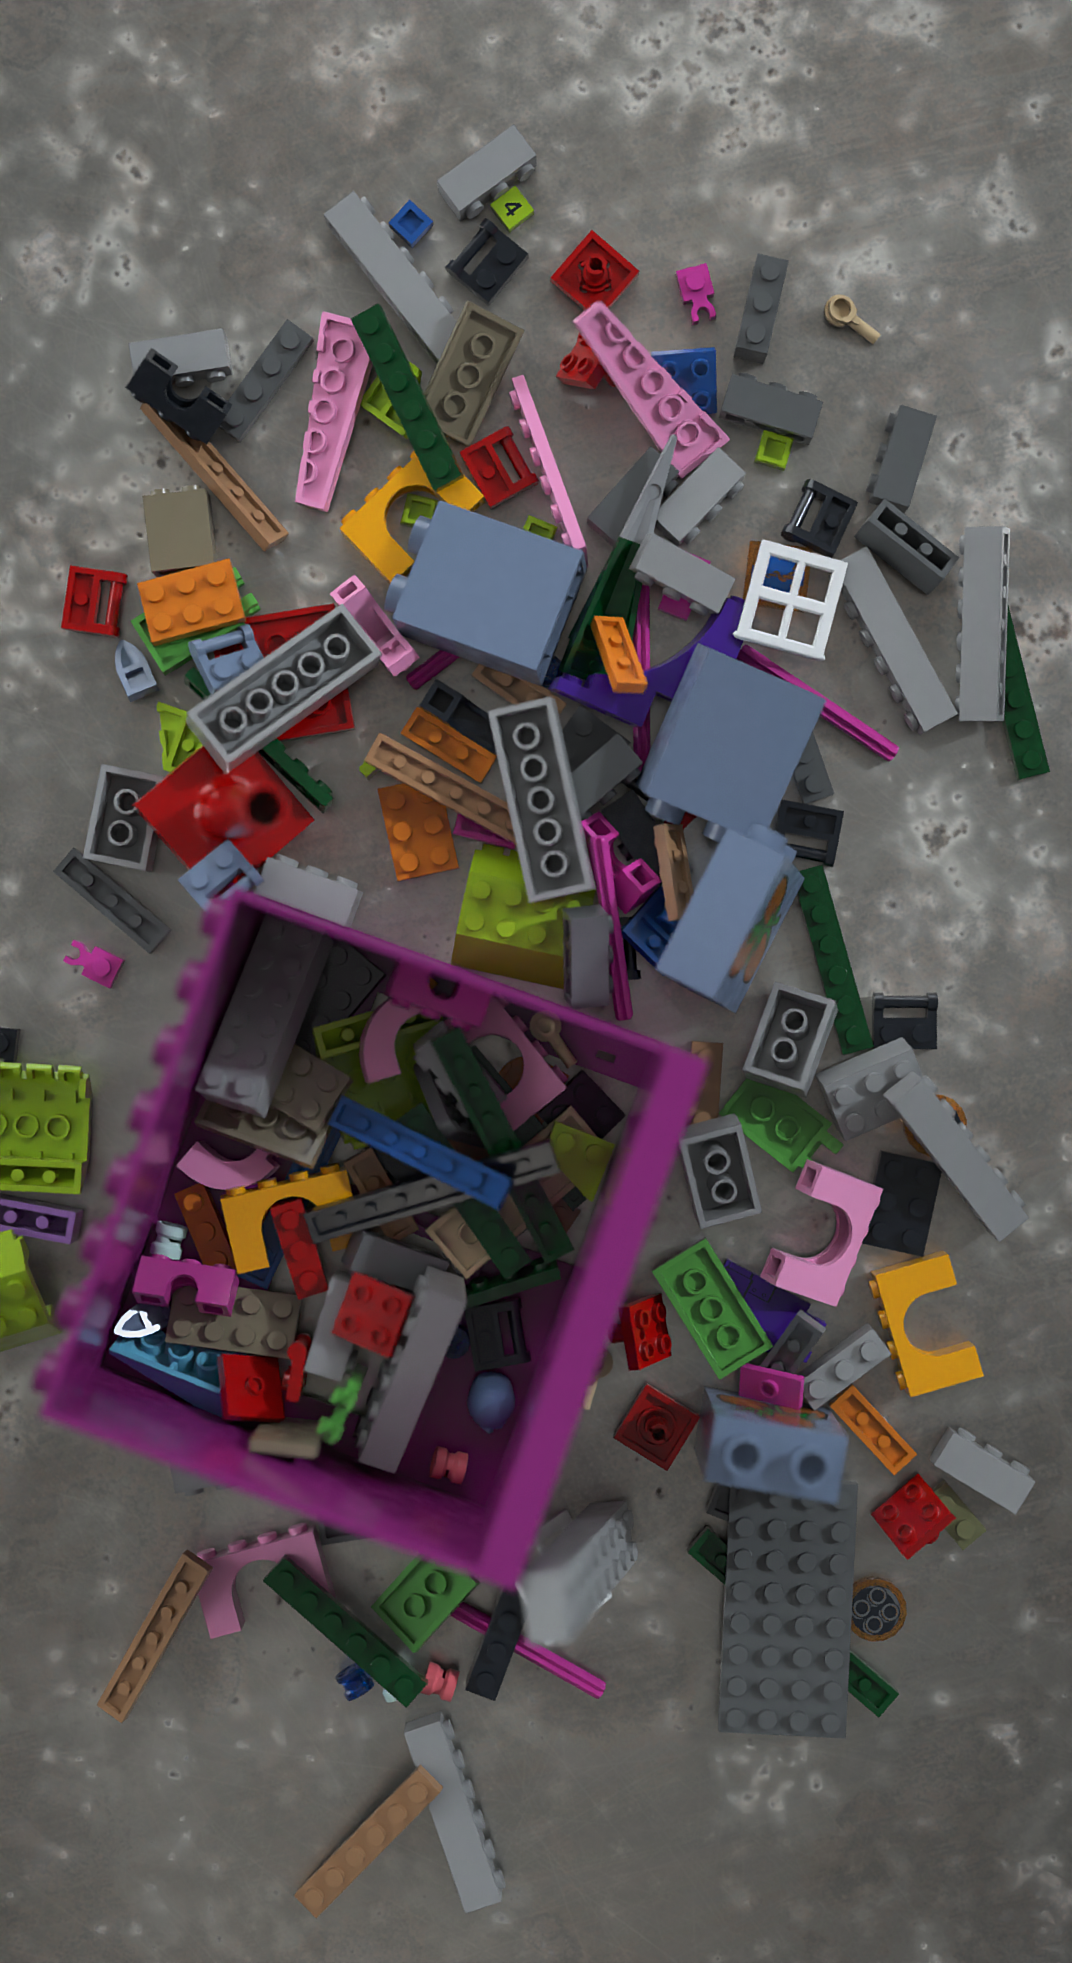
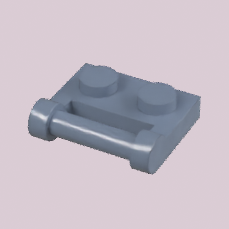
[189,624,264,695]
[178,839,264,911]

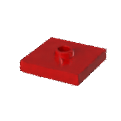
[217,1353,285,1423]

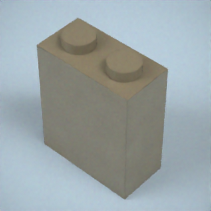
[142,485,218,577]

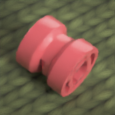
[429,1446,468,1485]
[420,1662,460,1702]

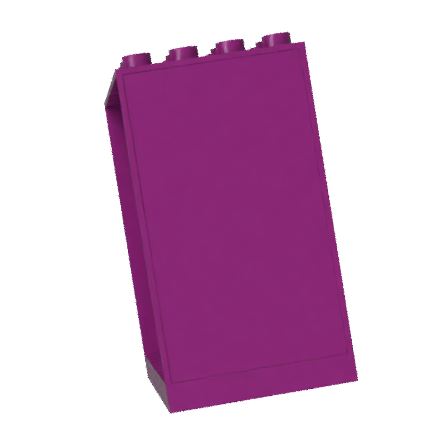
[31,887,709,1591]

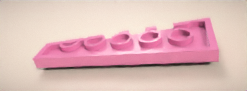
[572,301,730,479]
[295,311,373,512]
[509,375,588,568]

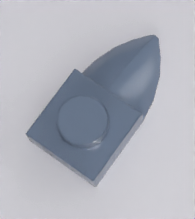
[115,640,159,702]
[113,1303,171,1337]

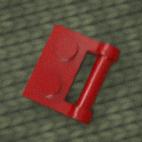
[459,426,540,510]
[61,565,128,638]
[282,1333,313,1402]

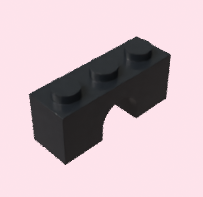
[125,348,232,445]

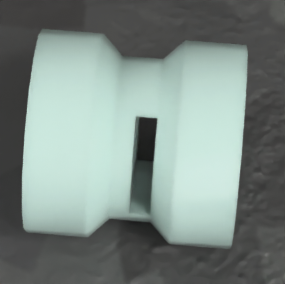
[149,1221,188,1260]

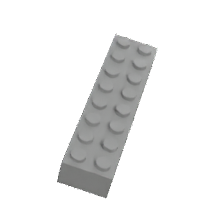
[520,1501,638,1644]

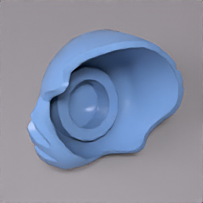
[467,1371,515,1434]

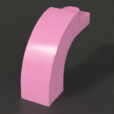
[329,574,420,677]
[359,989,446,1083]
[176,1141,281,1189]

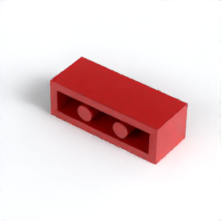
[270,1196,329,1300]

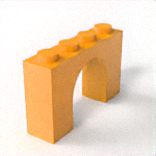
[339,451,485,584]
[220,1163,353,1274]
[868,1250,984,1397]

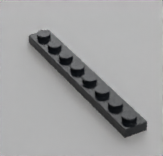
[303,1138,560,1244]

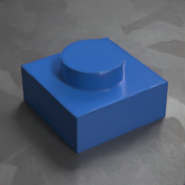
[388,200,433,248]

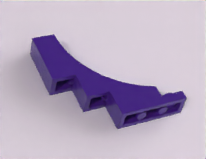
[548,595,756,727]

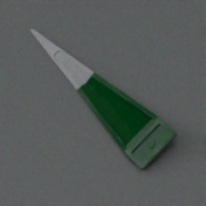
[558,434,677,680]

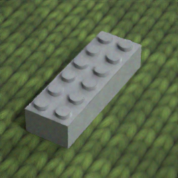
[186,603,382,774]
[488,697,596,903]
[195,912,334,1118]
[354,1266,467,1473]

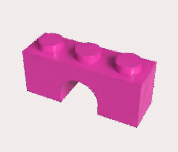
[582,811,662,915]
[384,958,493,1032]
[132,1254,239,1317]

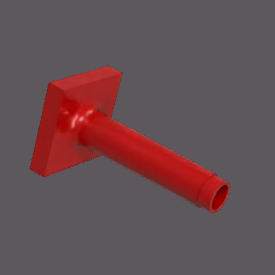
[132,745,315,897]

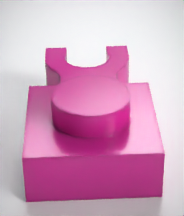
[675,263,716,326]
[63,940,125,988]

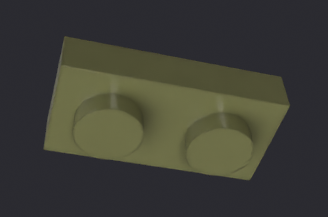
[932,1480,987,1550]

